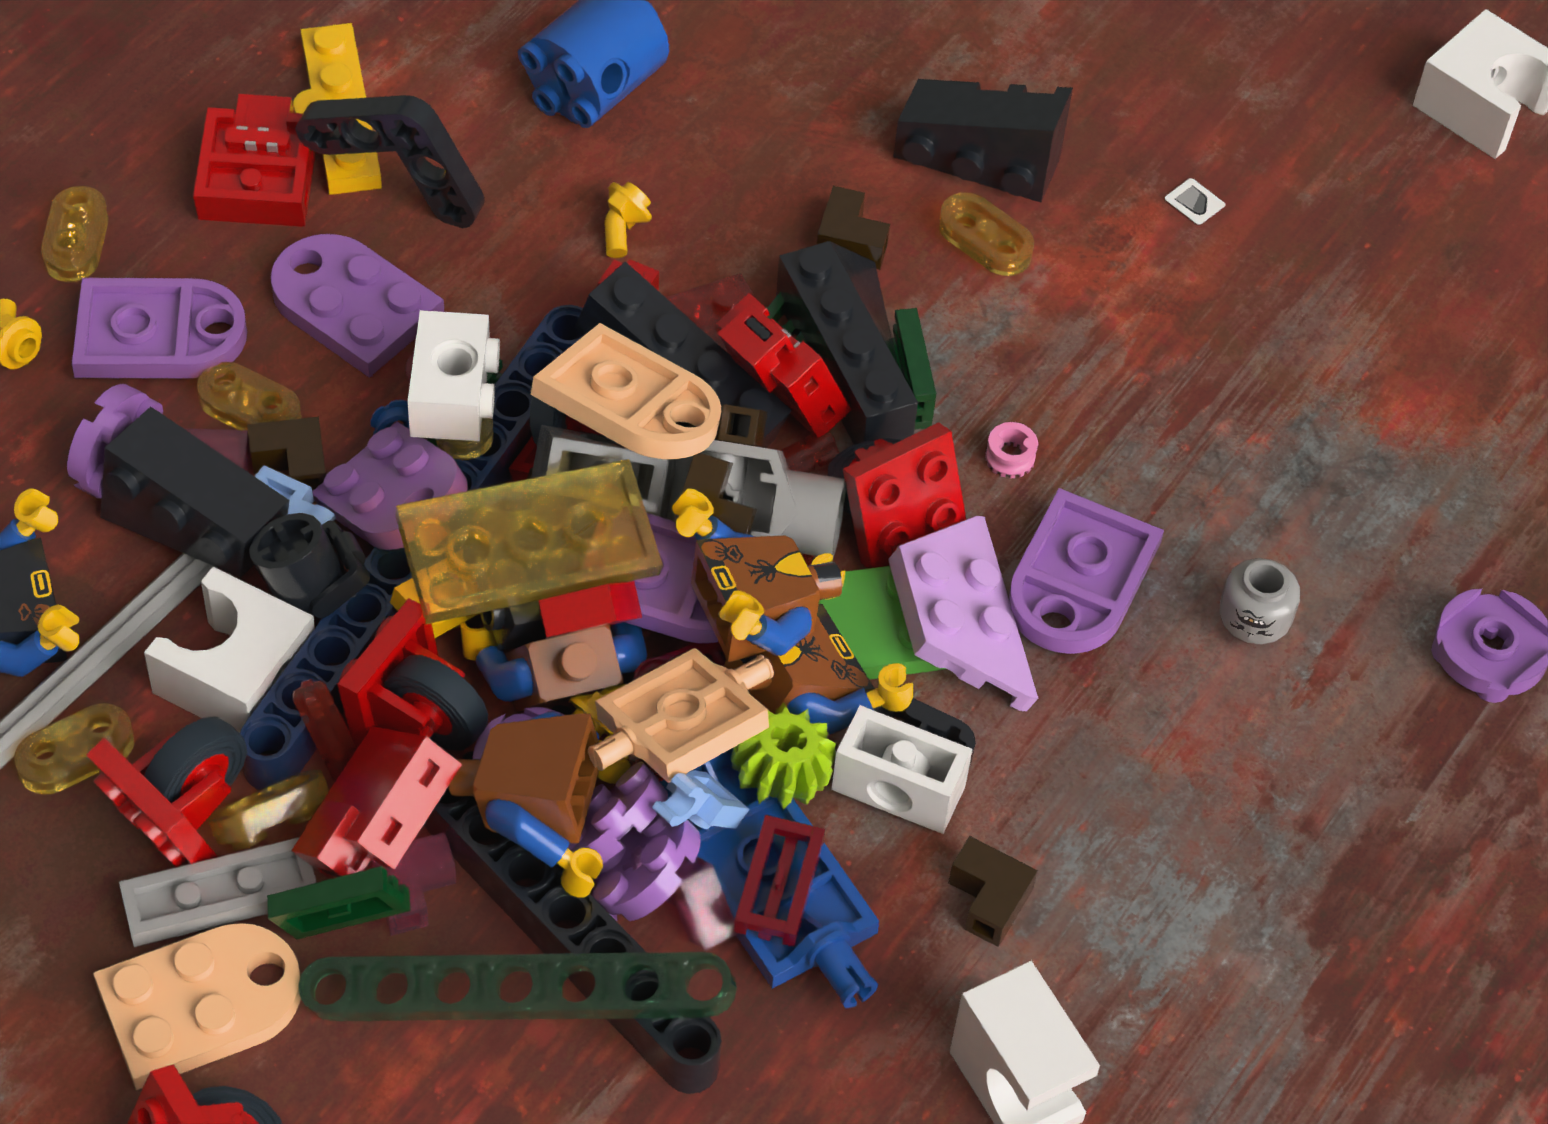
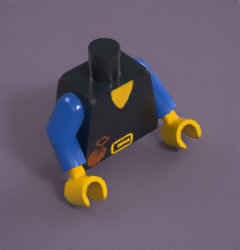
[0,489,79,677]

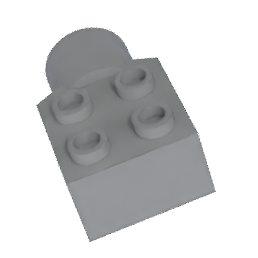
[649,440,846,558]

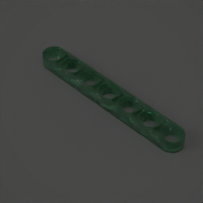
[298,952,737,1021]

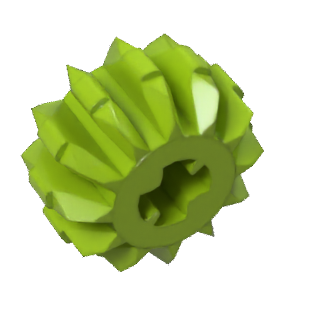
[731,702,836,810]

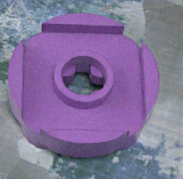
[67,384,163,499]
[1431,588,1548,703]
[568,761,668,873]
[590,814,701,921]

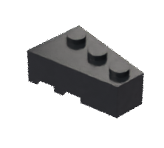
[893,79,1073,203]
[100,406,290,578]

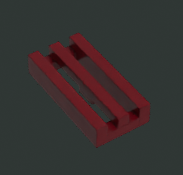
[734,815,825,947]

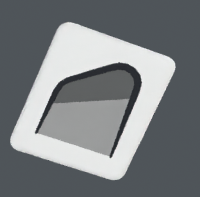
[1165,179,1225,225]

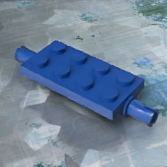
[660,747,880,1008]

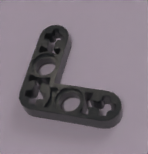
[295,95,485,228]

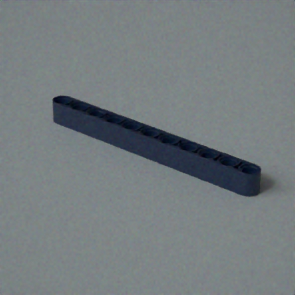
[240,305,583,792]

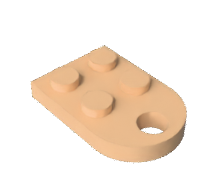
[531,323,721,459]
[93,924,302,1090]

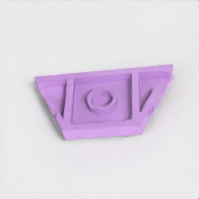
[888,516,1038,711]

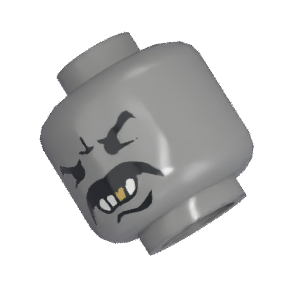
[1219,558,1300,645]

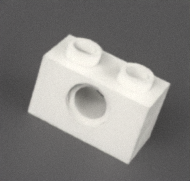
[408,310,500,441]
[832,705,973,834]

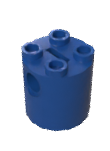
[518,0,670,128]

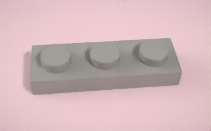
[119,837,316,947]

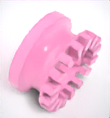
[985,422,1038,479]

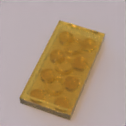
[395,459,663,624]

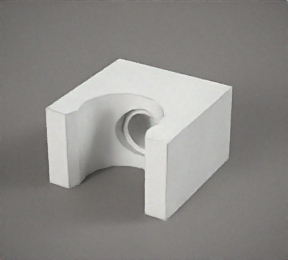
[1413,9,1548,159]
[144,567,315,733]
[950,961,1100,1124]

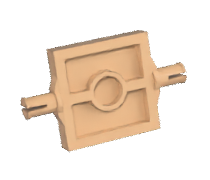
[588,648,774,783]

